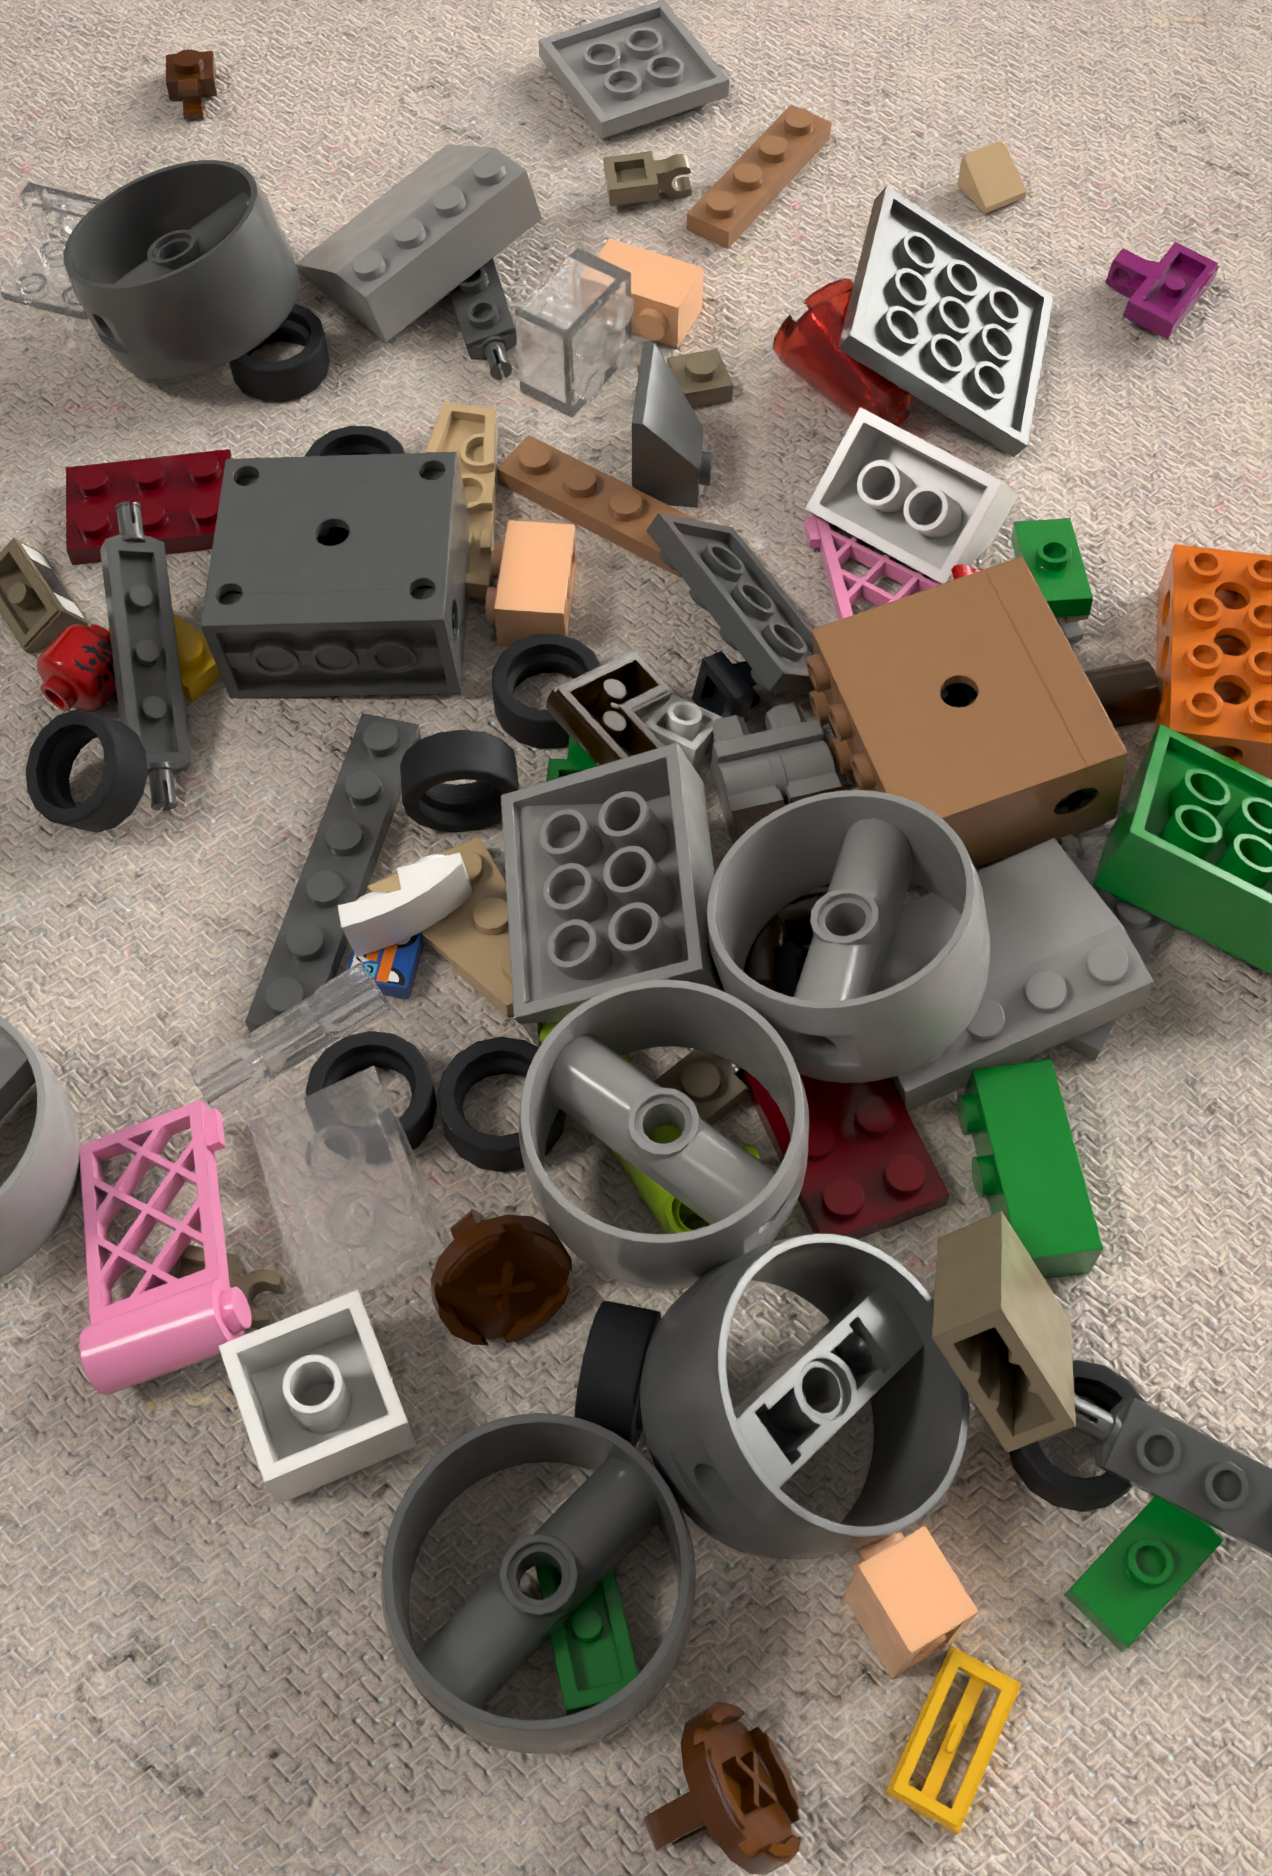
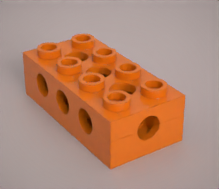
[1154,544,1272,780]

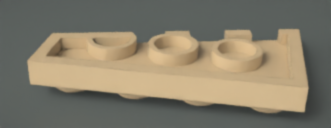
[425,401,498,599]

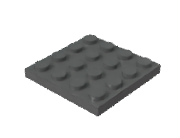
[838,186,1054,457]

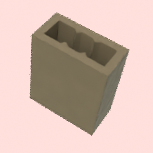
[932,1211,1076,1453]

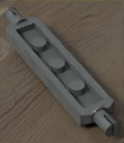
[450,258,520,380]
[100,501,192,811]
[1073,1393,1272,1557]

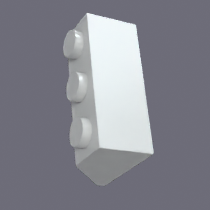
[805,407,1019,584]

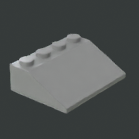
[295,145,542,343]
[501,743,725,1024]
[848,838,1154,1112]

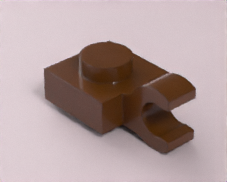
[166,49,217,119]

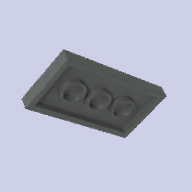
[646,513,815,697]

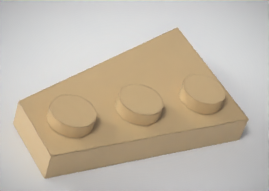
[367,836,513,1017]

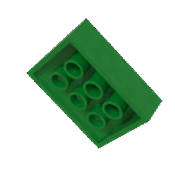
[1093,724,1272,974]

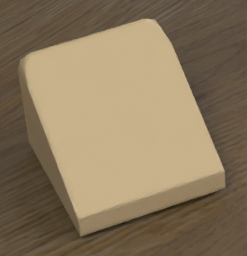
[957,140,1027,214]

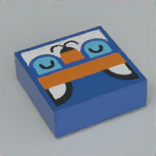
[344,933,424,999]

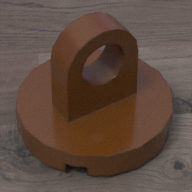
[430,1209,573,1345]
[643,1702,801,1875]

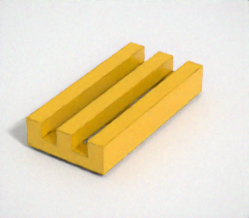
[883,1645,1021,1835]

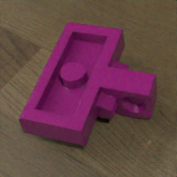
[1105,242,1220,340]

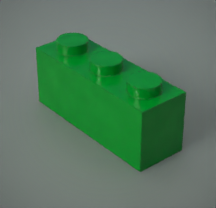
[957,1059,1103,1279]

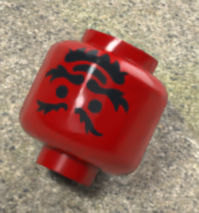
[37,624,116,712]

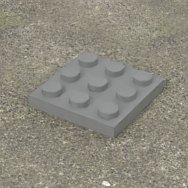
[538,0,729,139]

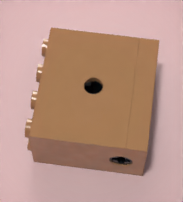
[806,556,1128,892]

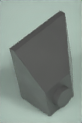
[632,342,713,508]

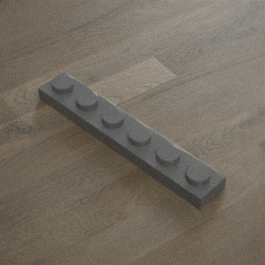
[245,713,421,1046]

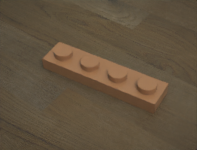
[686,105,832,249]
[497,435,697,577]

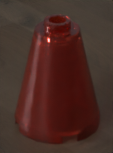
[772,278,912,427]

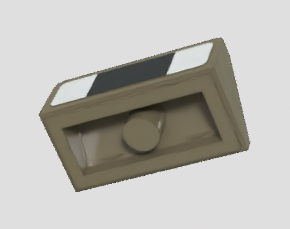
[0,538,89,654]

